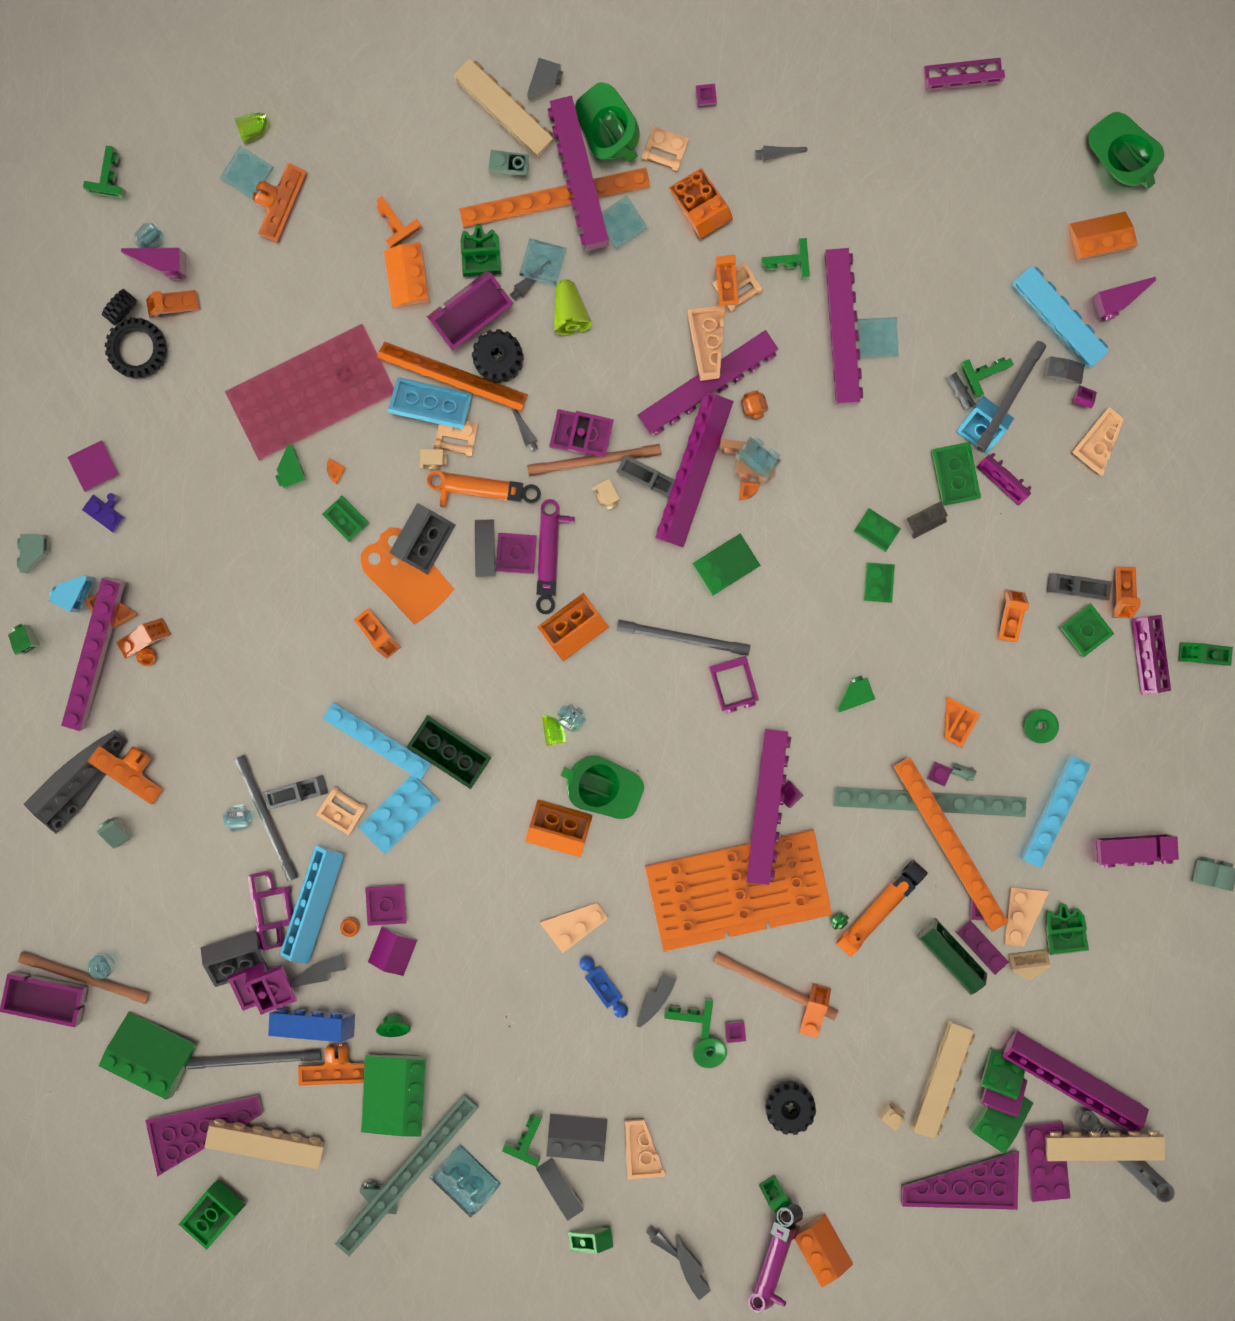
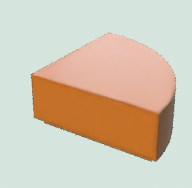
[327,458,346,484]
[739,481,760,500]

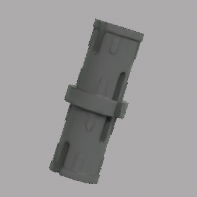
[946,372,976,411]

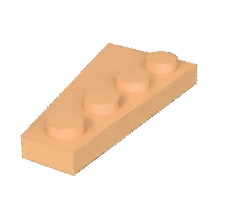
[687,306,725,381]

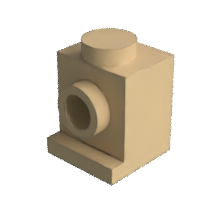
[420,449,448,470]
[592,479,620,510]
[879,1101,906,1132]

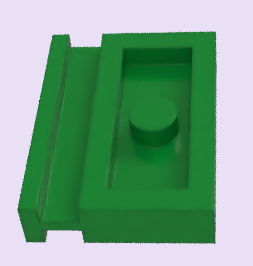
[322,495,369,542]
[853,508,901,552]
[864,562,895,603]

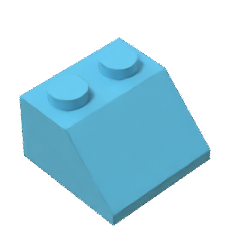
[956,396,1014,454]
[49,575,95,613]

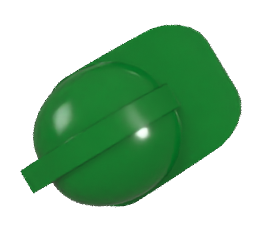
[575,82,640,162]
[1088,112,1164,189]
[561,755,644,819]

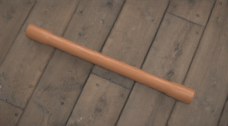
[527,444,661,476]
[18,951,150,1004]
[713,952,839,1021]

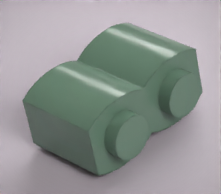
[1192,857,1235,891]

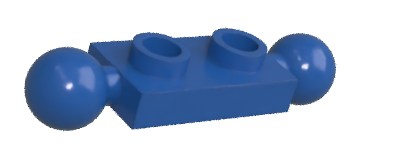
[579,956,628,1018]

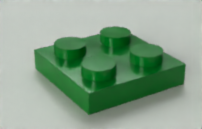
[1060,604,1114,657]
[980,1049,1025,1100]

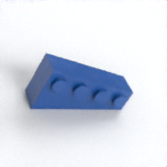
[268,1008,355,1042]

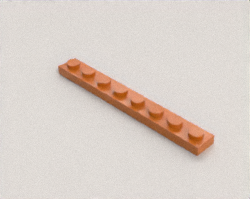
[377,341,528,411]

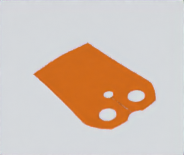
[361,527,454,625]

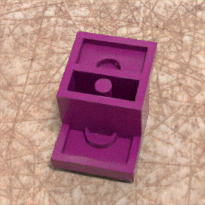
[549,409,614,458]
[228,962,297,1015]

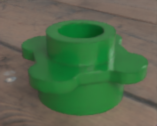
[831,912,849,930]

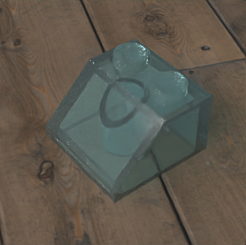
[735,437,781,480]

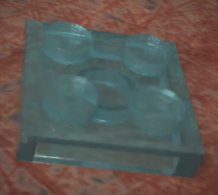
[220,145,274,199]
[602,195,648,249]
[519,238,567,285]
[858,317,899,358]

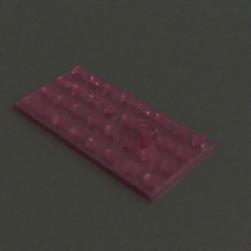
[225,324,394,461]

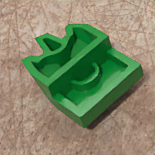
[460,224,501,277]
[1046,903,1089,956]

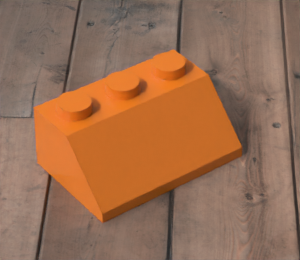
[1069,211,1138,261]
[384,242,430,308]
[538,593,609,661]
[525,800,593,858]
[795,1214,853,1287]

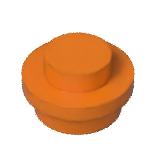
[136,648,156,666]
[340,918,359,937]

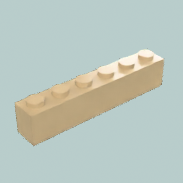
[454,58,553,159]
[911,1020,975,1140]
[204,1119,324,1169]
[1045,1131,1166,1161]

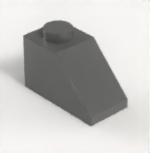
[527,58,563,100]
[1043,356,1085,384]

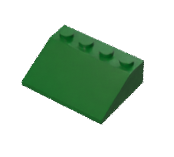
[98,1012,197,1100]
[361,1055,426,1137]

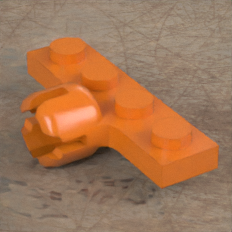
[253,163,307,242]
[88,745,163,805]
[298,1044,364,1086]

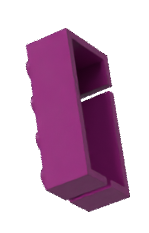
[426,270,514,350]
[1092,834,1179,868]
[0,971,88,1027]

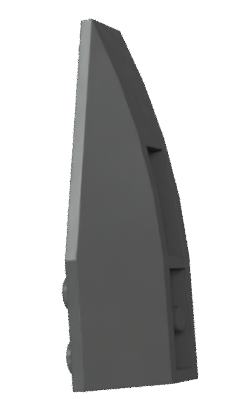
[23,730,127,834]

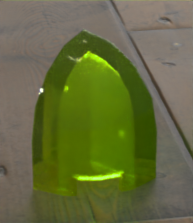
[234,113,267,142]
[542,715,566,746]

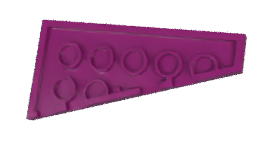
[145,1095,263,1177]
[902,1151,1019,1210]

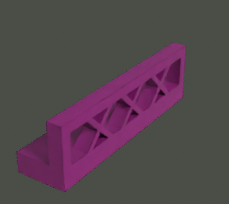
[924,58,1005,90]
[1132,615,1171,695]

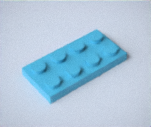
[388,377,472,429]
[358,775,440,854]

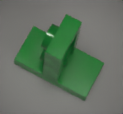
[83,145,126,198]
[761,238,810,280]
[960,357,1014,399]
[1179,642,1233,666]
[664,998,713,1039]
[502,1112,542,1167]
[759,1175,803,1220]

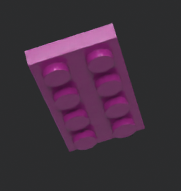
[1024,1121,1070,1202]

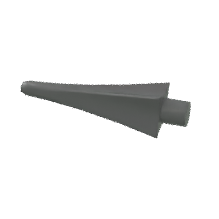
[755,145,808,161]
[510,261,551,300]
[510,407,538,452]
[646,1227,679,1260]

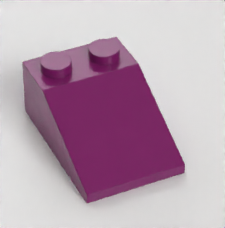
[121,248,186,280]
[1092,277,1156,321]

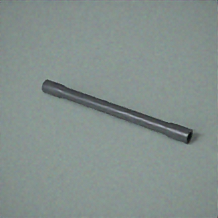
[975,341,1046,453]
[617,619,751,656]
[234,755,298,882]
[186,1049,322,1070]

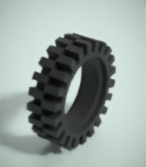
[104,317,167,379]

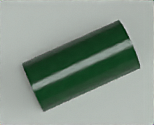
[407,715,492,789]
[917,918,987,995]

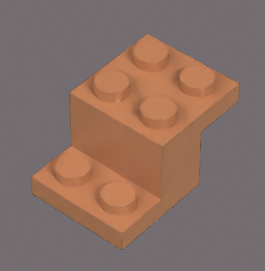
[719,439,776,483]

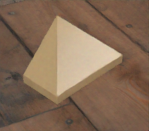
[1009,950,1051,981]

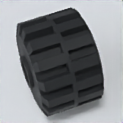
[472,329,524,383]
[765,1082,816,1135]

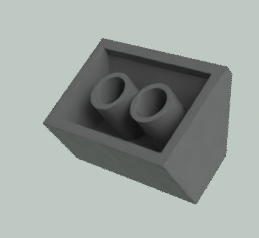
[389,503,456,575]
[200,930,270,987]
[546,1114,607,1162]

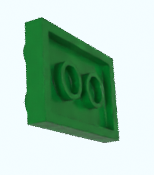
[931,442,981,506]

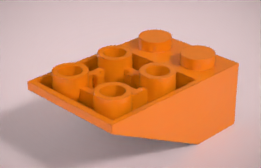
[668,168,733,239]

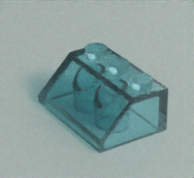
[429,1144,501,1217]

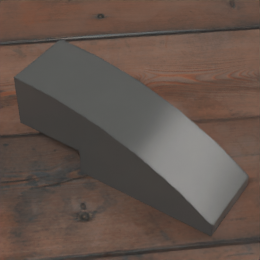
[617,455,675,499]
[475,519,496,577]
[1048,573,1112,600]
[263,775,328,810]
[290,952,348,987]
[636,972,677,1027]
[536,1158,584,1221]
[675,1237,711,1300]

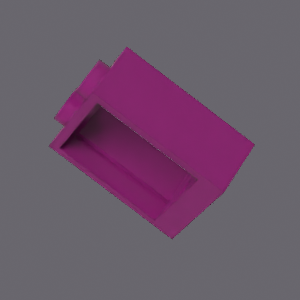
[709,656,759,713]

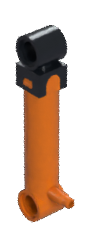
[426,471,541,507]
[836,859,928,957]

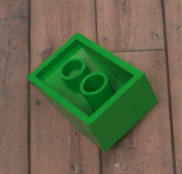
[692,533,761,596]
[969,1096,1033,1154]
[178,1179,246,1250]

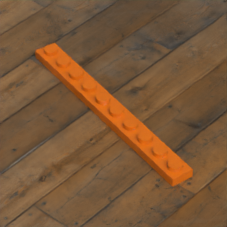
[459,167,650,228]
[893,757,1009,932]

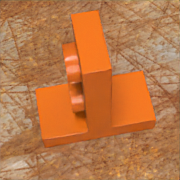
[376,196,423,248]
[714,255,739,306]
[146,290,199,318]
[1113,566,1141,618]
[998,589,1029,643]
[354,608,401,659]
[116,618,171,659]
[799,984,831,1039]

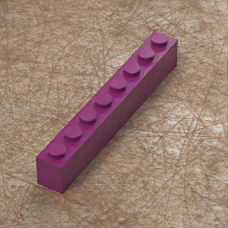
[547,95,610,251]
[824,248,863,405]
[637,330,778,436]
[655,391,734,547]
[61,577,125,731]
[746,729,791,886]
[1002,1031,1149,1131]

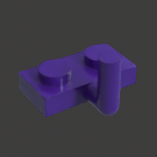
[82,493,125,533]

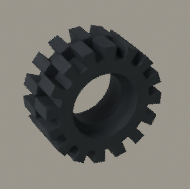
[102,289,137,326]

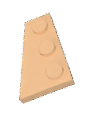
[1072,407,1124,476]
[1004,887,1049,947]
[540,902,609,953]
[624,1119,666,1179]

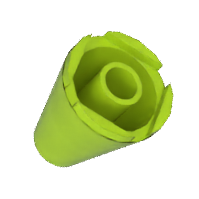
[554,279,592,335]

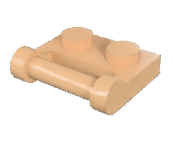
[641,126,689,171]
[712,262,763,312]
[434,421,479,457]
[316,786,367,835]

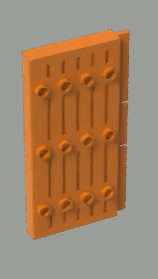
[645,829,832,952]

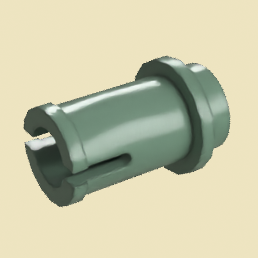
[951,763,977,782]

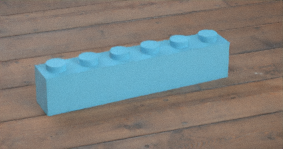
[1012,265,1109,369]
[322,702,431,780]
[1020,755,1091,868]
[280,846,344,964]

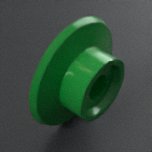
[1024,709,1059,743]
[376,1015,410,1037]
[693,1038,727,1068]

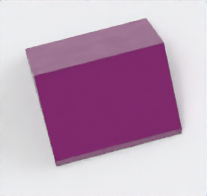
[368,926,417,976]

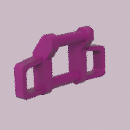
[248,871,293,950]

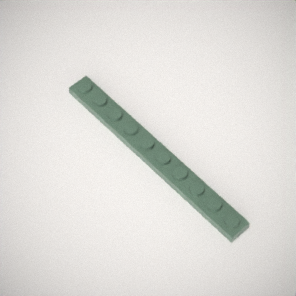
[833,787,1027,817]
[335,1095,478,1257]

